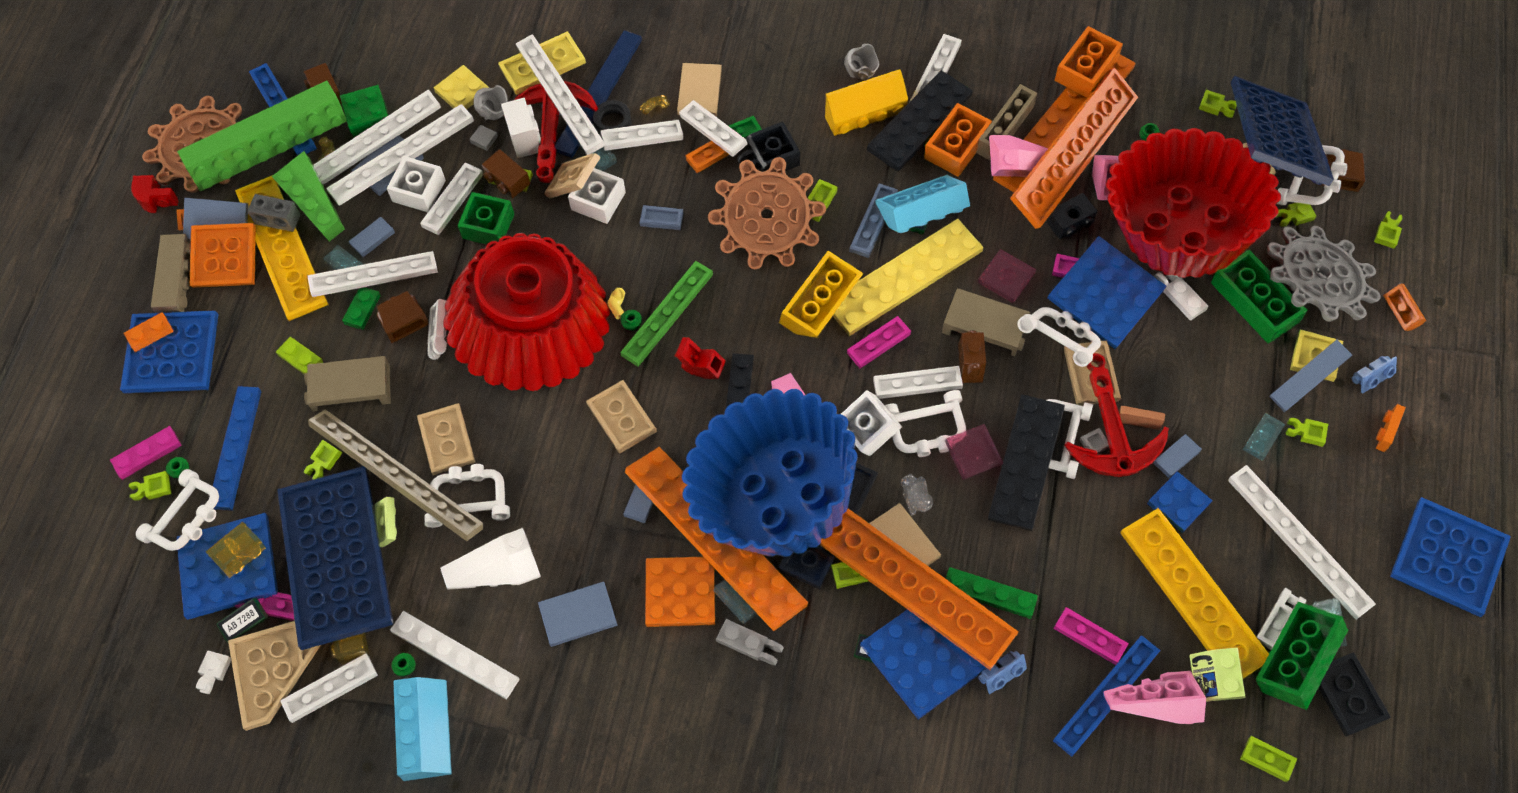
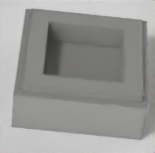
[470,125,498,151]
[1080,428,1109,455]

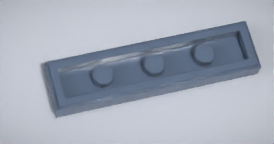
[849,183,898,258]
[1269,339,1352,412]

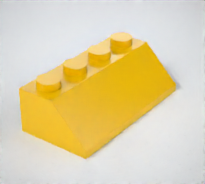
[825,69,908,136]
[779,251,863,338]

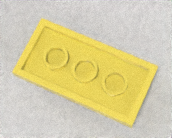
[498,31,586,95]

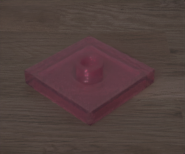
[978,249,1036,303]
[944,424,1003,480]

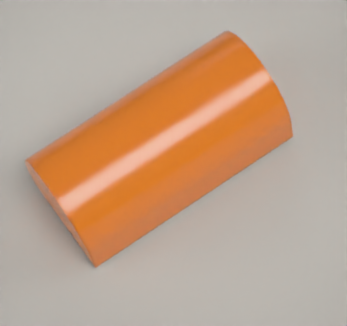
[1383,283,1426,331]

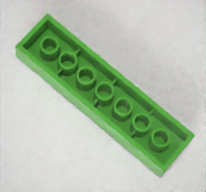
[177,81,347,191]

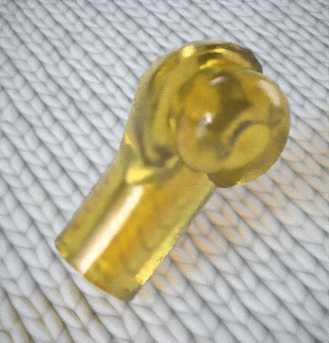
[640,95,670,115]
[317,137,335,162]

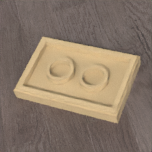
[677,63,722,117]
[545,153,600,199]
[1064,340,1121,406]
[586,380,657,454]
[417,403,476,475]
[869,503,941,566]

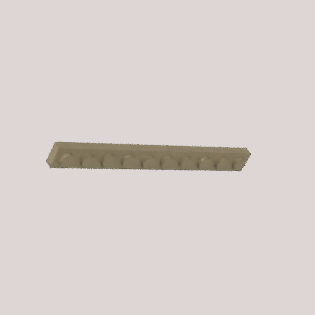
[308,409,483,541]

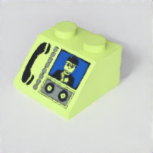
[1190,647,1246,702]

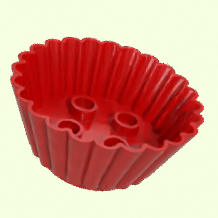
[1106,128,1281,278]
[443,233,610,391]

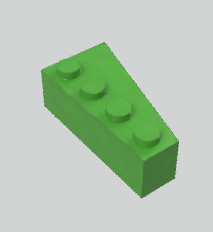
[272,151,345,242]

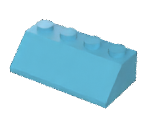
[875,175,970,233]
[394,677,452,781]

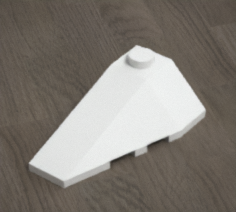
[441,528,541,589]

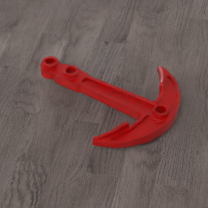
[504,81,598,183]
[1064,353,1169,477]

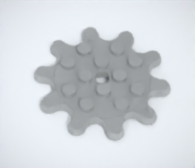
[1267,226,1381,322]

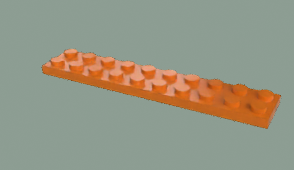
[993,54,1135,192]
[1010,67,1138,229]
[625,447,808,631]
[819,509,1018,670]

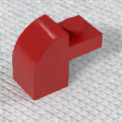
[131,175,178,213]
[675,337,726,379]

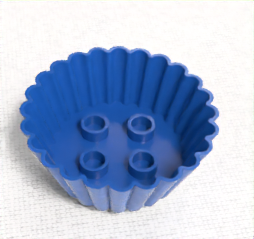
[682,389,858,557]

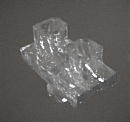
[901,474,933,515]

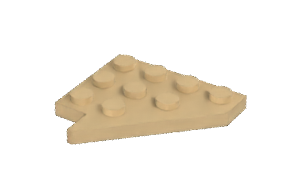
[228,621,321,731]

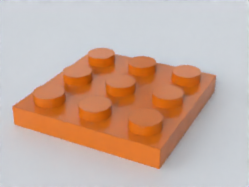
[190,223,256,288]
[645,557,715,627]

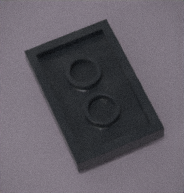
[1318,652,1391,737]

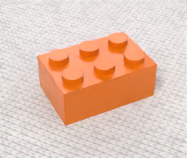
[1054,26,1123,98]
[924,103,992,177]

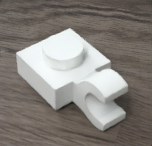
[196,651,231,694]

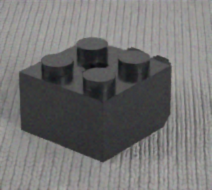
[737,121,800,172]

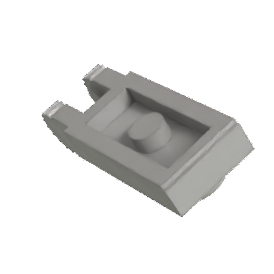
[716,619,784,665]

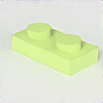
[374,496,397,547]

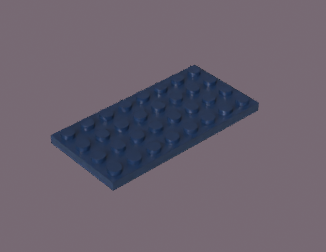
[1230,76,1334,186]
[277,466,394,650]

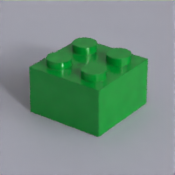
[340,85,389,138]
[458,192,514,244]

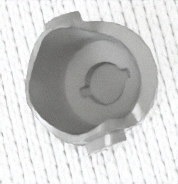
[844,44,879,80]
[473,85,508,120]

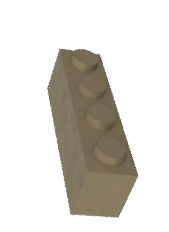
[976,84,1037,161]
[151,234,191,313]

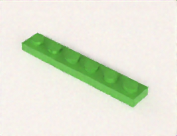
[620,261,713,367]

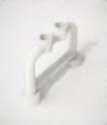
[1277,145,1347,205]
[1018,307,1101,367]
[885,390,966,457]
[1047,399,1093,479]
[425,464,510,528]
[136,469,219,551]

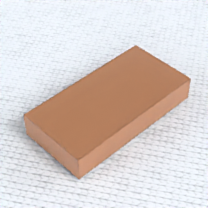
[1119,406,1165,430]

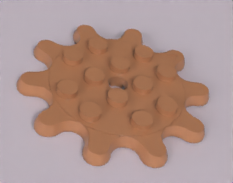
[142,96,242,193]
[708,157,826,270]

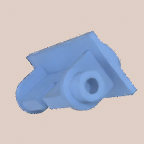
[1352,356,1397,394]
[978,651,1027,694]

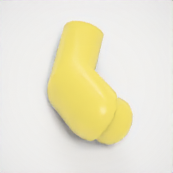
[607,288,625,319]

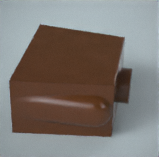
[1319,149,1365,192]
[376,291,429,343]
[958,330,986,383]

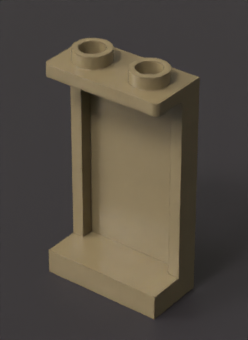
[942,288,1030,356]
[304,356,391,412]

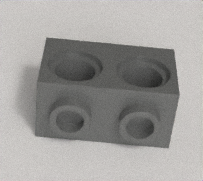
[248,194,300,232]

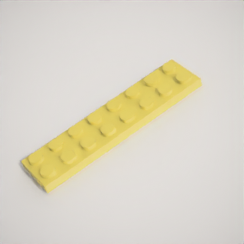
[833,219,983,336]

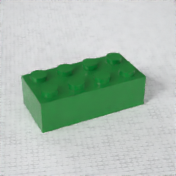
[1211,250,1308,344]
[1255,602,1348,710]

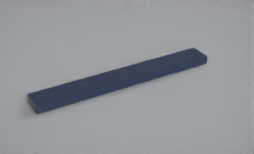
[555,30,642,158]

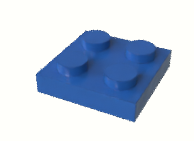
[1147,471,1213,533]

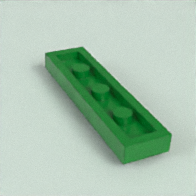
[946,567,1038,619]

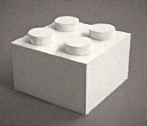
[501,98,541,159]
[387,156,446,212]
[568,168,626,224]
[841,390,902,456]

